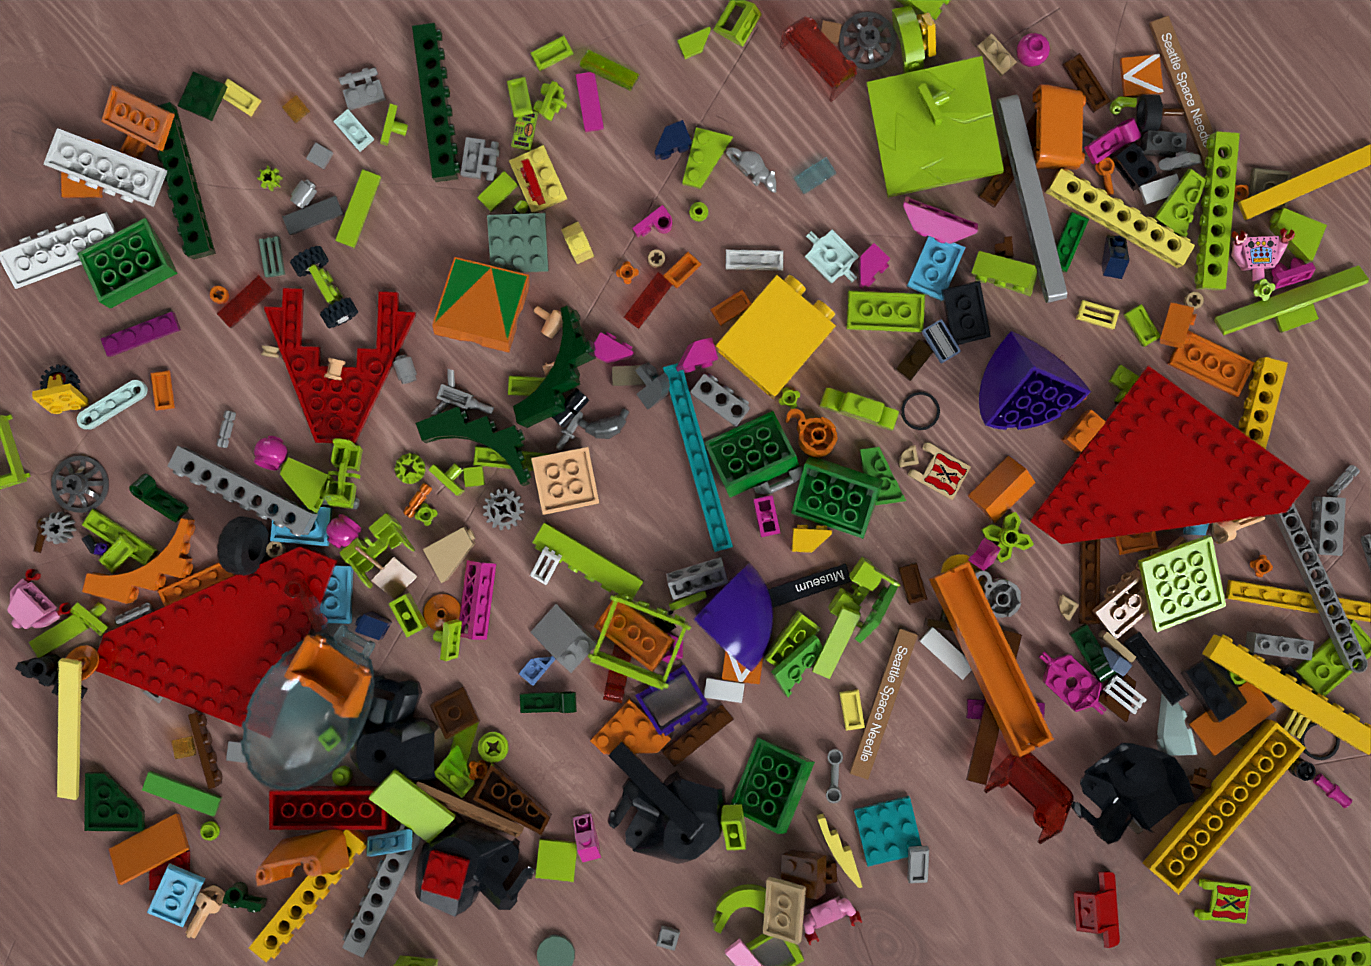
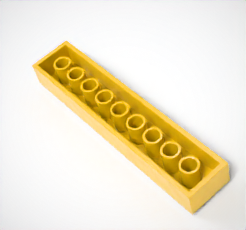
[1142,719,1306,895]

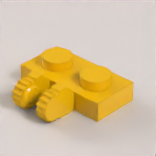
[917,13,936,57]

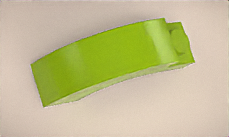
[892,5,925,73]
[712,884,766,934]

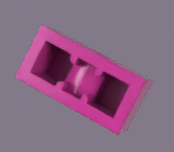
[753,495,780,537]

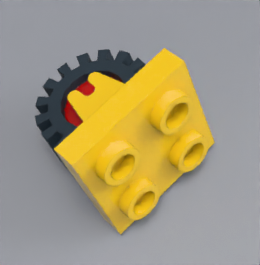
[32,364,89,414]

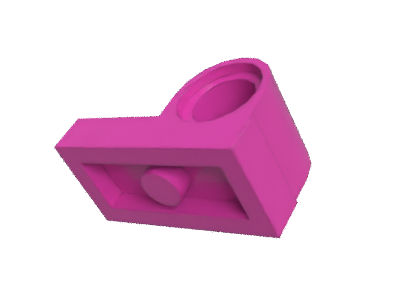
[632,205,673,238]

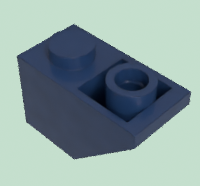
[654,120,692,160]
[1101,235,1130,279]
[355,611,392,640]

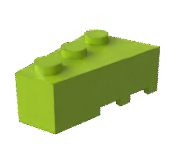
[971,251,1038,297]

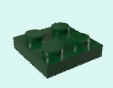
[178,71,228,121]

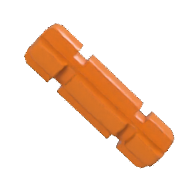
[403,483,432,518]

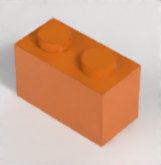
[1160,302,1197,349]
[1061,410,1106,452]

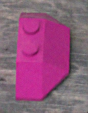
[903,196,978,244]

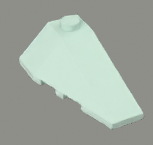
[1156,694,1197,755]

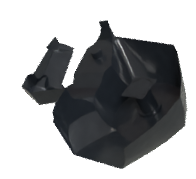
[350,675,440,785]
[1071,743,1196,845]
[607,770,726,864]
[415,821,535,917]

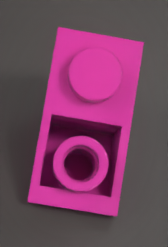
[858,243,890,289]
[594,332,634,363]
[676,337,718,373]
[573,813,601,862]

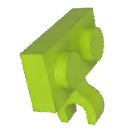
[1109,365,1139,404]

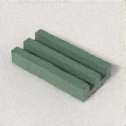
[259,236,285,278]

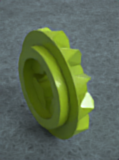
[394,453,426,484]
[478,732,509,763]

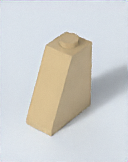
[423,527,476,583]

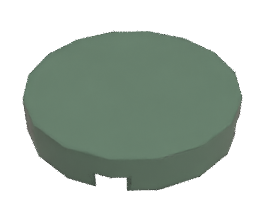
[537,935,575,966]

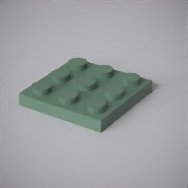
[487,213,549,272]

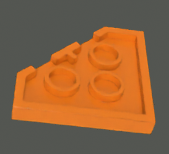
[590,699,671,754]

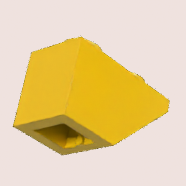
[791,525,832,553]

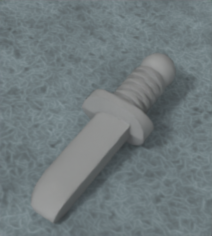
[556,412,583,450]

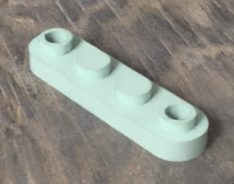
[77,380,148,430]

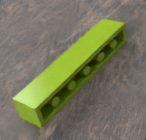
[532,522,644,600]

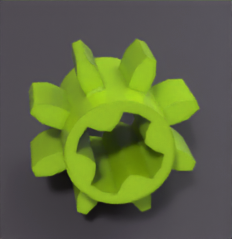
[257,166,283,191]

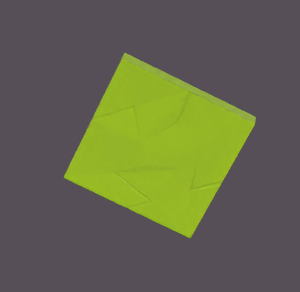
[867,56,1004,198]

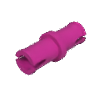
[1313,774,1353,808]

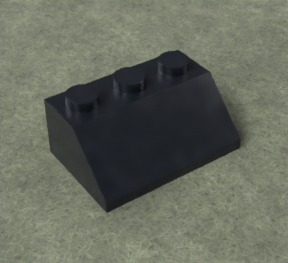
[1180,657,1247,722]

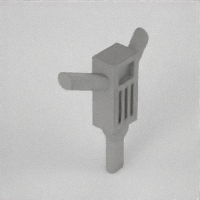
[431,369,494,415]

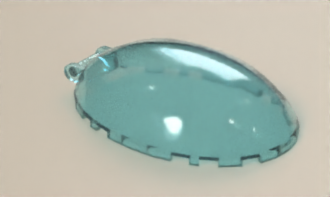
[241,625,376,791]

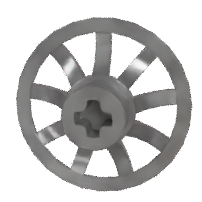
[839,12,896,70]
[51,456,109,513]

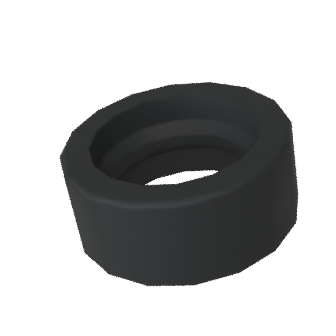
[1136,94,1163,132]

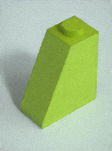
[1269,208,1327,263]
[280,457,334,513]

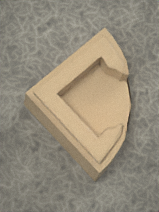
[899,445,919,467]
[1058,595,1079,621]

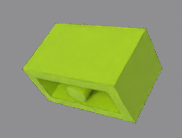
[388,593,428,637]
[721,804,747,850]

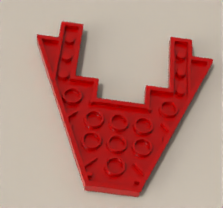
[264,288,416,444]

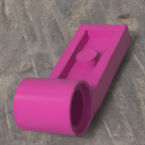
[1084,118,1142,164]

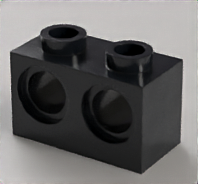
[1112,143,1157,191]

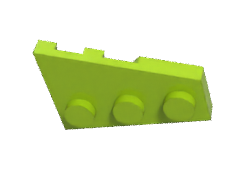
[682,127,733,189]
[1153,169,1206,237]

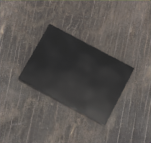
[941,280,991,345]

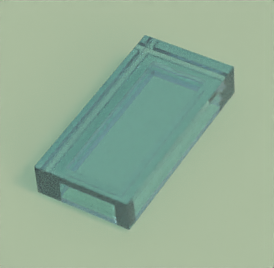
[794,157,836,194]

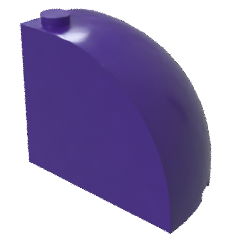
[979,331,1091,430]
[694,563,774,672]

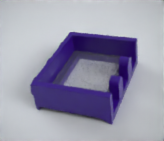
[635,664,709,736]

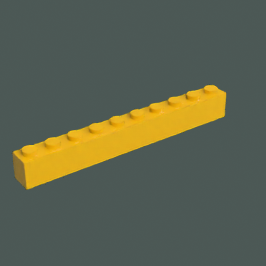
[1202,634,1371,755]

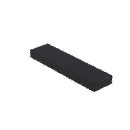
[1123,631,1189,706]

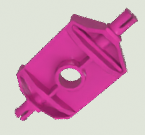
[1039,651,1107,715]

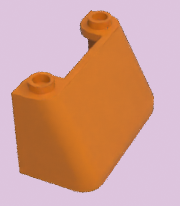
[1032,84,1086,170]
[284,634,372,718]
[256,830,350,886]

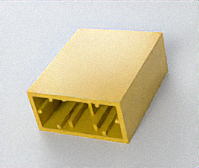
[715,275,836,399]

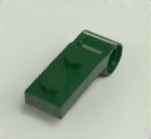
[129,474,189,523]
[1069,624,1117,683]
[520,691,577,713]

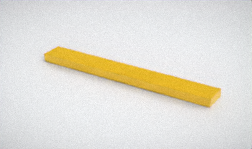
[1237,144,1371,220]
[1225,580,1371,622]

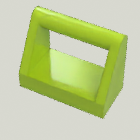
[713,0,762,47]

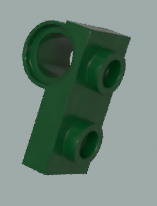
[222,882,267,913]

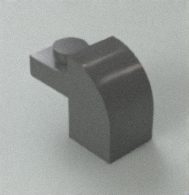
[635,362,670,410]

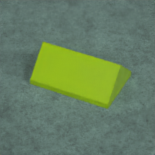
[763,610,821,666]

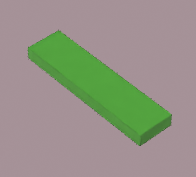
[142,771,222,817]

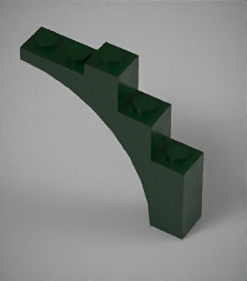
[513,305,596,428]
[415,406,531,487]

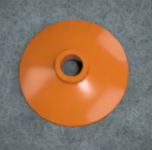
[424,594,461,631]
[65,645,99,681]

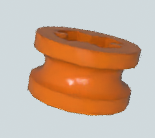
[210,286,229,304]

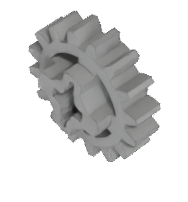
[483,489,525,530]

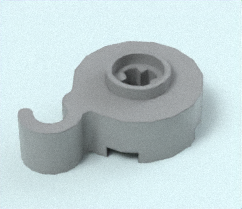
[973,569,1021,618]

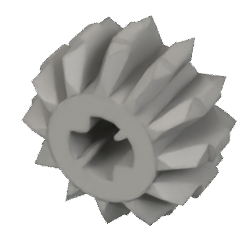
[40,512,77,544]

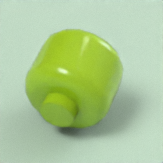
[332,766,353,786]

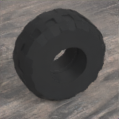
[217,516,269,576]

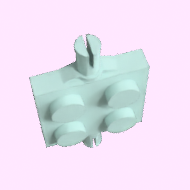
[804,230,859,284]

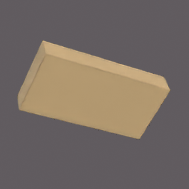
[1098,630,1136,662]

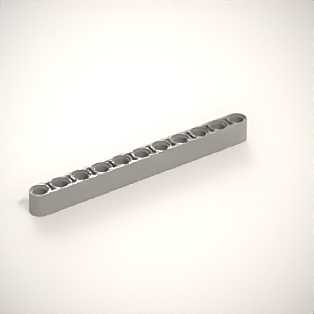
[996,94,1067,303]
[1273,503,1368,673]

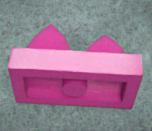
[1271,257,1316,289]

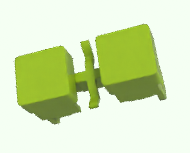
[324,439,363,509]
[339,513,415,588]
[828,556,901,629]

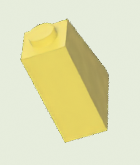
[561,222,594,264]

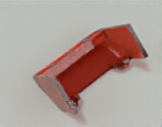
[780,16,857,102]
[984,752,1074,844]

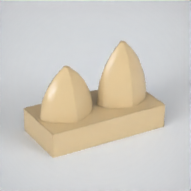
[976,34,1017,76]

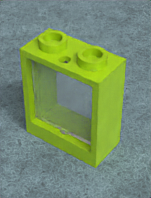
[745,934,804,966]

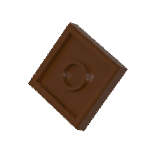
[430,687,480,739]

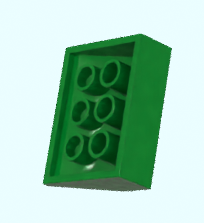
[77,218,178,309]
[704,411,799,498]
[791,456,884,539]
[731,738,815,834]

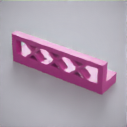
[459,560,496,640]

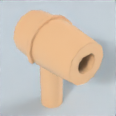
[534,306,563,339]

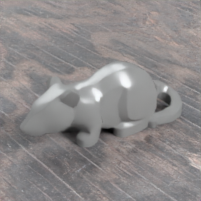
[726,147,776,193]

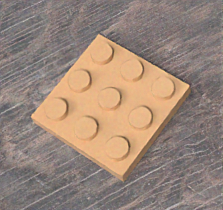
[531,447,599,515]

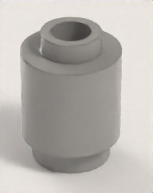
[290,179,318,209]
[393,355,417,384]

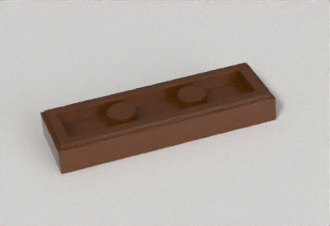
[1062,53,1111,113]

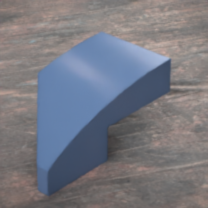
[519,656,555,686]

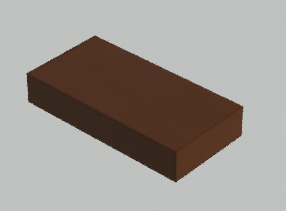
[898,562,927,605]

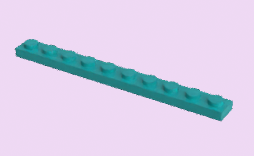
[663,363,733,552]

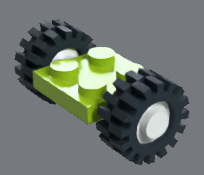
[290,246,359,329]

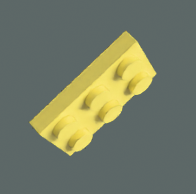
[509,145,567,213]

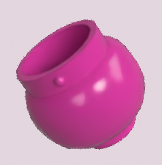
[1017,33,1050,67]
[254,436,288,471]
[326,514,361,549]

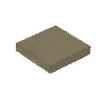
[1248,168,1292,210]

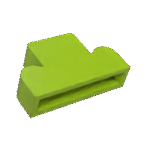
[819,388,899,431]

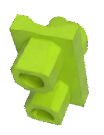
[533,81,567,121]

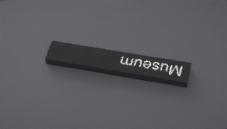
[768,563,852,608]

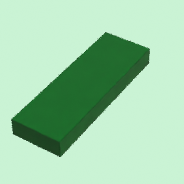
[1056,212,1089,273]

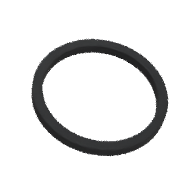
[901,392,940,430]
[1300,723,1340,760]

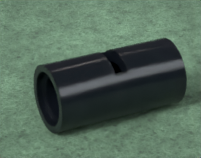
[552,388,590,428]

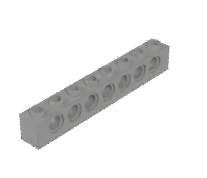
[167,446,318,537]
[342,824,422,958]

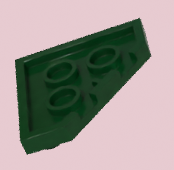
[84,772,145,832]

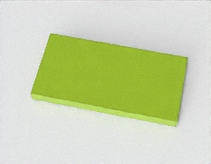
[846,291,925,333]
[1294,619,1371,696]
[369,770,455,843]

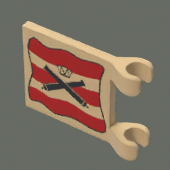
[908,443,971,500]

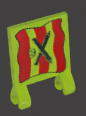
[1194,878,1251,924]

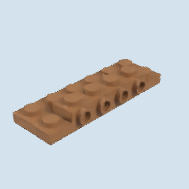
[1092,536,1187,639]

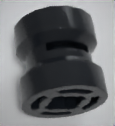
[1288,758,1316,781]

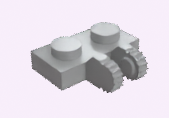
[1159,151,1202,171]

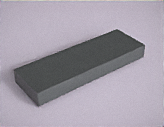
[282,196,344,236]

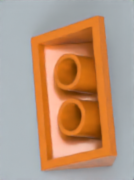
[968,456,1036,523]

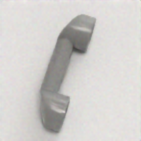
[753,465,803,494]
[826,749,843,803]

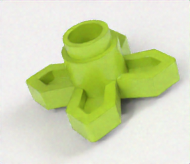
[981,512,1034,563]

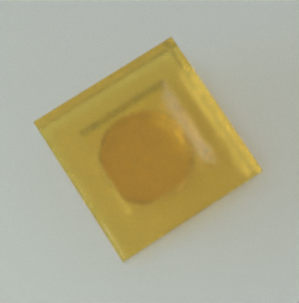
[282,95,311,123]
[171,736,196,759]

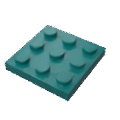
[853,796,922,867]

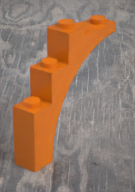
[82,518,195,604]

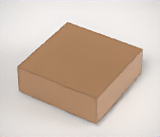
[819,21,842,45]

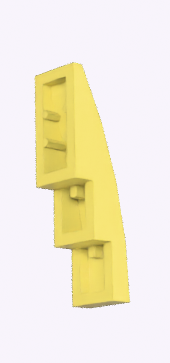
[816,813,862,888]

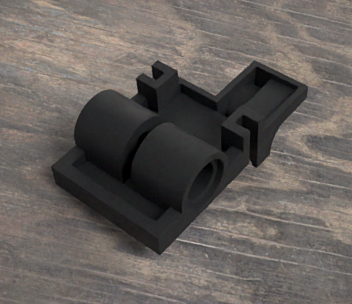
[15,654,88,700]

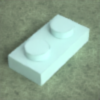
[333,109,374,152]

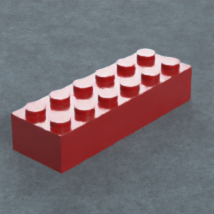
[269,786,390,830]

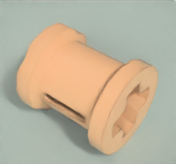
[324,358,345,381]

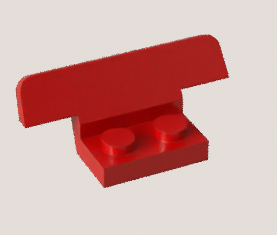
[1074,871,1120,948]

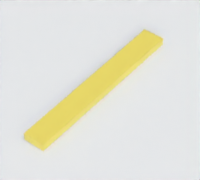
[57,658,82,800]

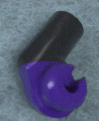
[82,534,109,555]

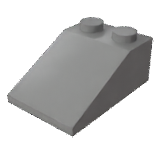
[531,604,598,673]

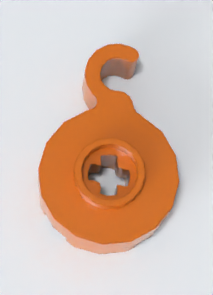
[785,409,838,457]

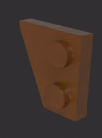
[1098,673,1136,722]

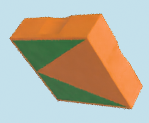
[432,257,530,353]

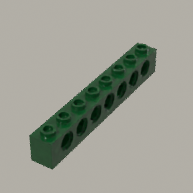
[412,23,460,182]
[157,102,216,260]

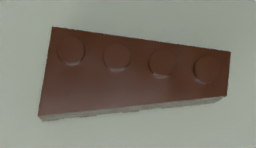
[473,763,552,835]

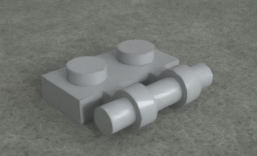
[339,67,386,110]
[460,137,500,181]

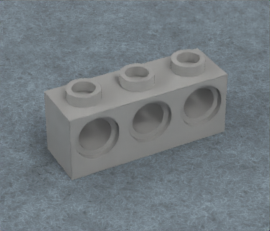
[690,374,750,427]
[1310,497,1346,556]
[666,557,729,600]
[1245,631,1314,660]

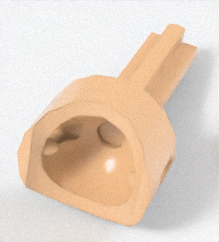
[1211,516,1265,544]
[185,885,225,938]

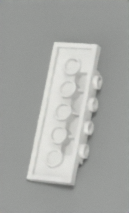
[44,128,167,207]
[0,212,117,289]

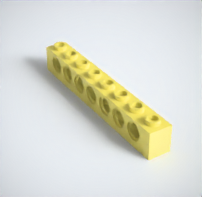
[1045,169,1195,268]

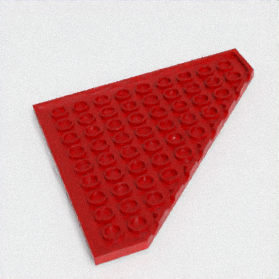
[1029,366,1310,544]
[95,546,337,738]

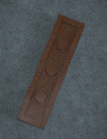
[662,703,734,767]
[188,711,223,789]

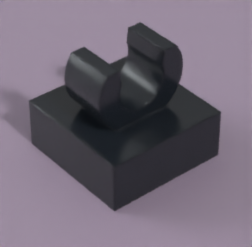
[653,611,676,633]

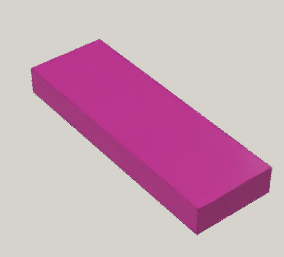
[576,71,604,133]

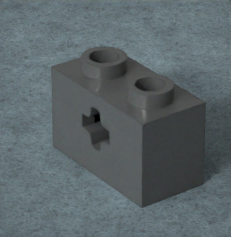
[1140,130,1187,158]

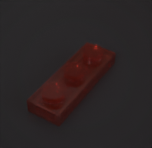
[623,272,673,330]
[217,275,273,329]

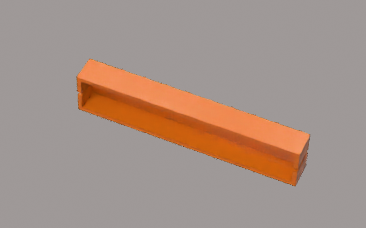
[929,562,1054,757]

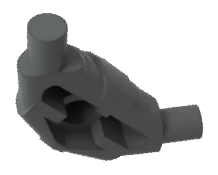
[578,408,630,439]

